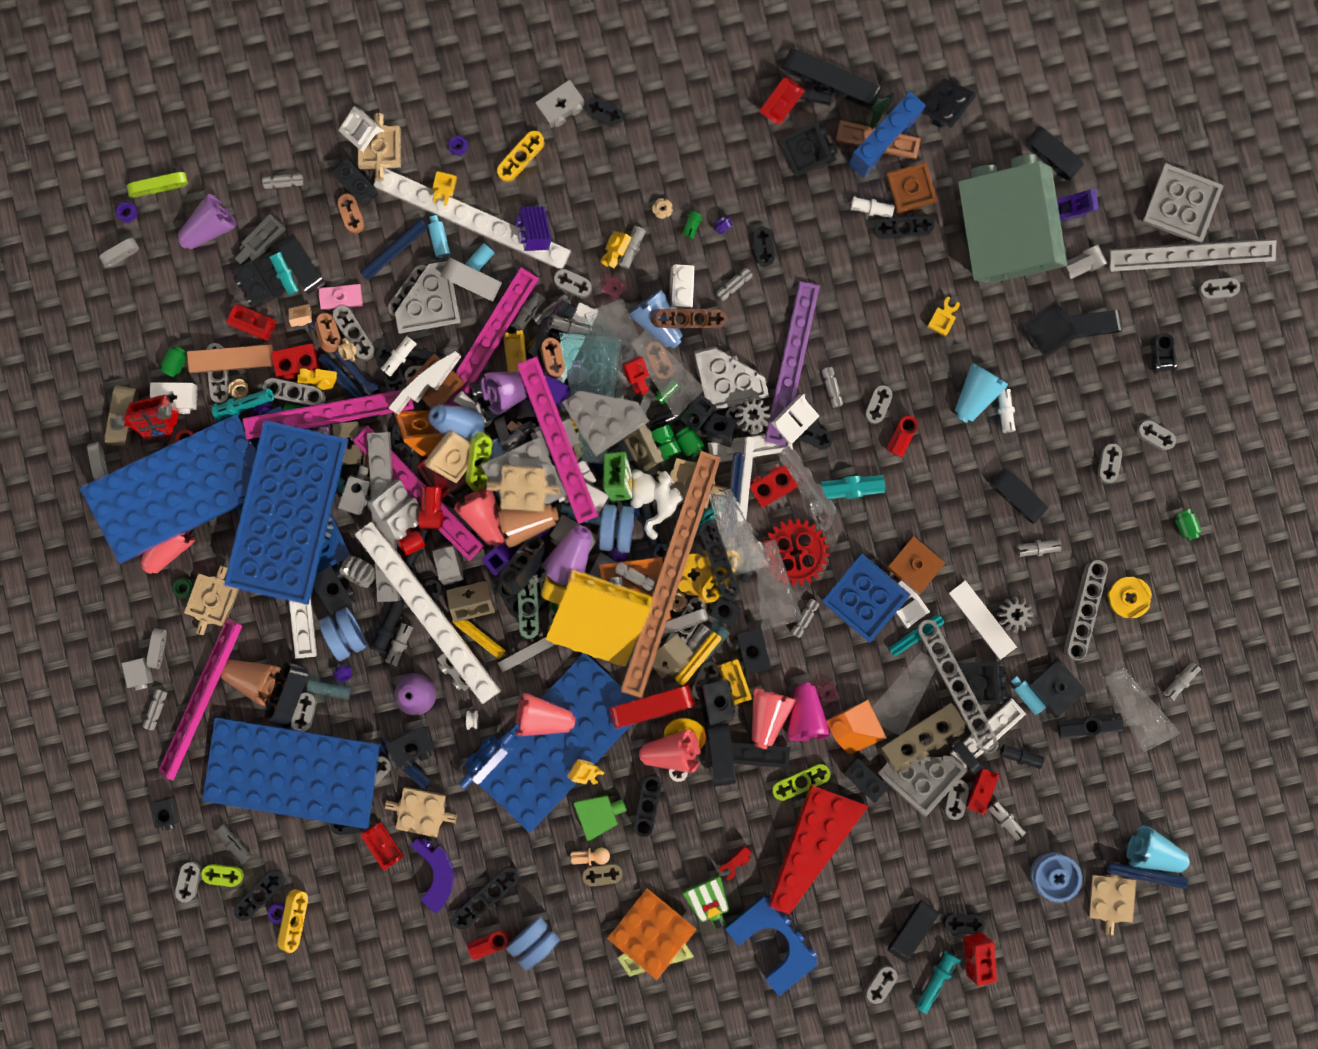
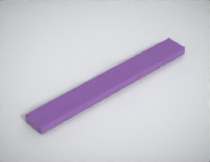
[764,281,820,446]

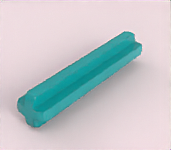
[888,614,944,657]

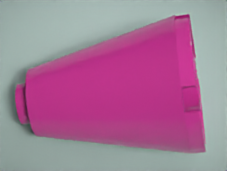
[788,682,830,741]

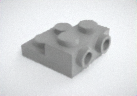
[367,480,421,540]

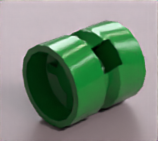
[651,425,682,461]

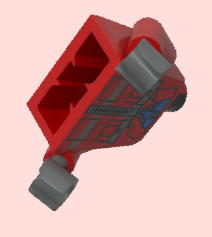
[110,394,179,443]

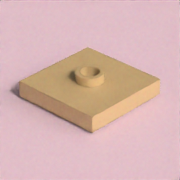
[424,430,482,483]

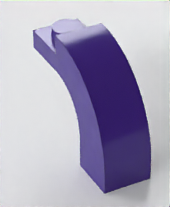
[1057,189,1099,222]
[482,527,553,576]
[411,838,455,914]

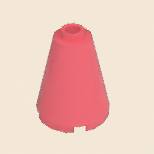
[454,487,506,547]
[140,530,196,574]
[752,688,795,749]
[515,693,575,736]
[639,730,700,773]

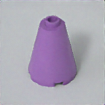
[177,194,236,249]
[481,371,529,414]
[543,526,592,586]
[394,673,436,715]

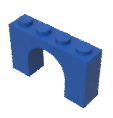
[849,91,926,179]
[724,894,818,996]

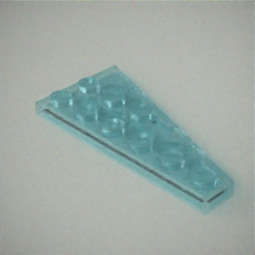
[559,333,622,464]

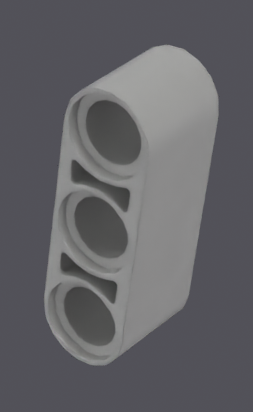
[441,257,502,301]
[263,378,326,406]

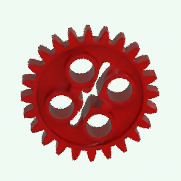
[762,518,830,586]

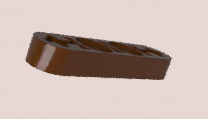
[650,309,726,328]

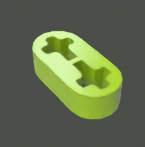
[201,864,244,887]

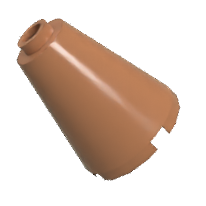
[498,504,559,547]
[221,660,281,706]

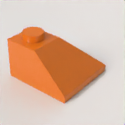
[394,410,444,457]
[826,700,887,755]

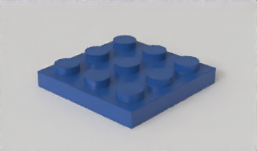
[822,554,911,643]

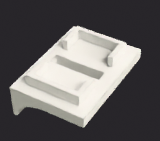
[339,107,384,152]
[771,394,819,444]
[895,581,930,629]

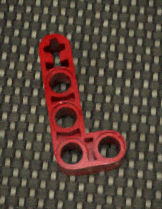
[609,684,695,729]

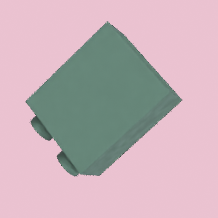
[958,154,1067,284]

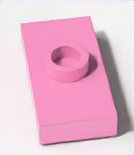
[319,284,363,310]

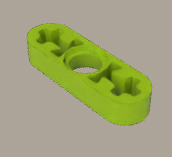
[126,172,188,197]
[466,432,492,491]
[772,764,830,800]

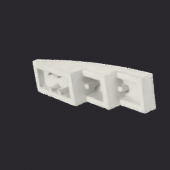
[389,352,461,415]

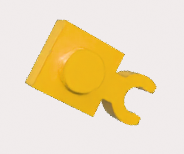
[432,171,457,206]
[601,231,632,268]
[927,297,960,336]
[297,369,337,390]
[567,759,604,784]

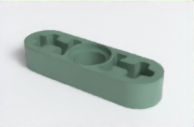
[518,578,539,639]

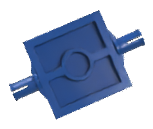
[459,730,515,789]

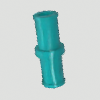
[269,252,299,296]

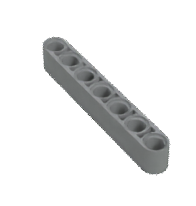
[917,620,998,753]

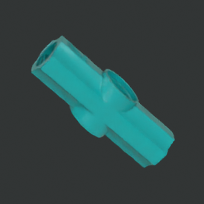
[820,475,885,500]

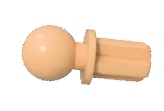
[571,848,610,865]

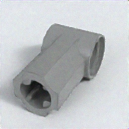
[1063,245,1107,280]

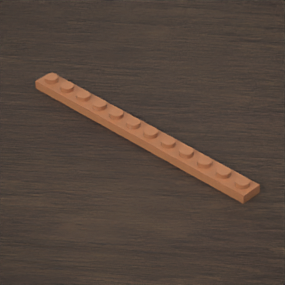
[621,451,721,698]

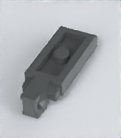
[235,214,286,266]

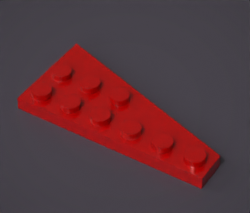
[768,785,869,914]

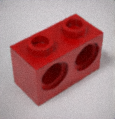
[271,343,321,381]
[749,464,798,509]
[963,932,997,986]

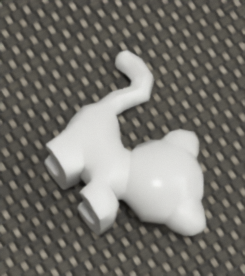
[630,469,685,540]

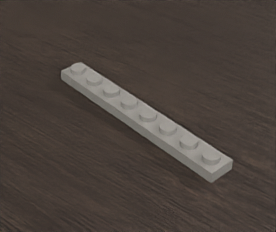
[1108,239,1276,271]
[367,432,400,602]

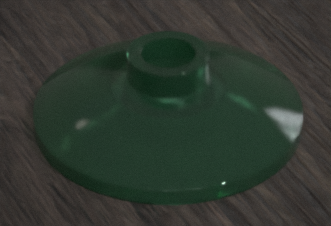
[870,92,895,130]

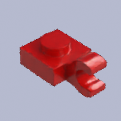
[622,356,649,395]
[719,845,751,880]

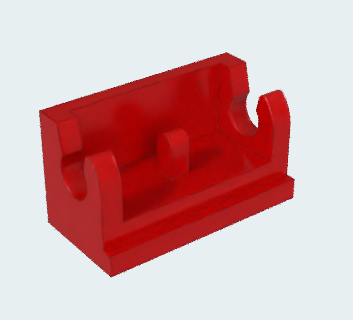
[759,77,805,125]
[226,305,277,342]
[966,768,1000,815]
[360,821,404,871]

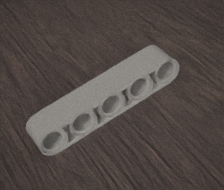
[1064,560,1108,660]

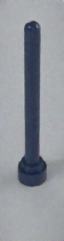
[308,319,380,396]

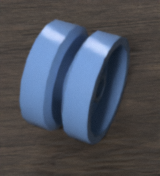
[599,504,634,553]
[319,607,367,661]
[1030,852,1082,902]
[505,917,560,971]

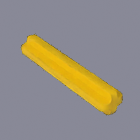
[452,619,505,659]
[675,632,721,685]

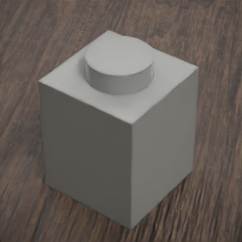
[122,658,153,691]

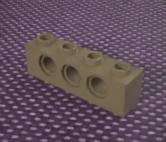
[880,703,966,773]

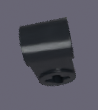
[1151,333,1177,374]

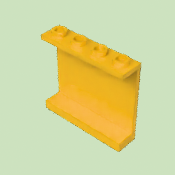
[546,569,653,667]

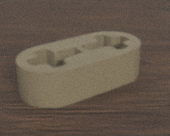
[583,863,623,886]

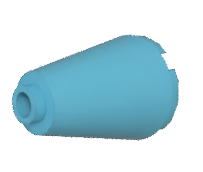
[955,363,1008,423]
[1127,825,1189,873]

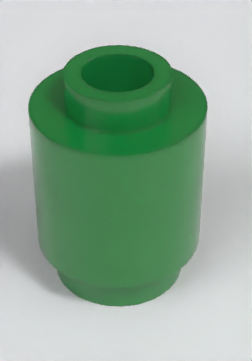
[159,346,188,378]
[675,426,705,458]
[1175,509,1202,541]

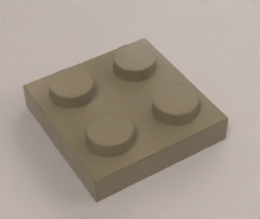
[623,424,663,473]

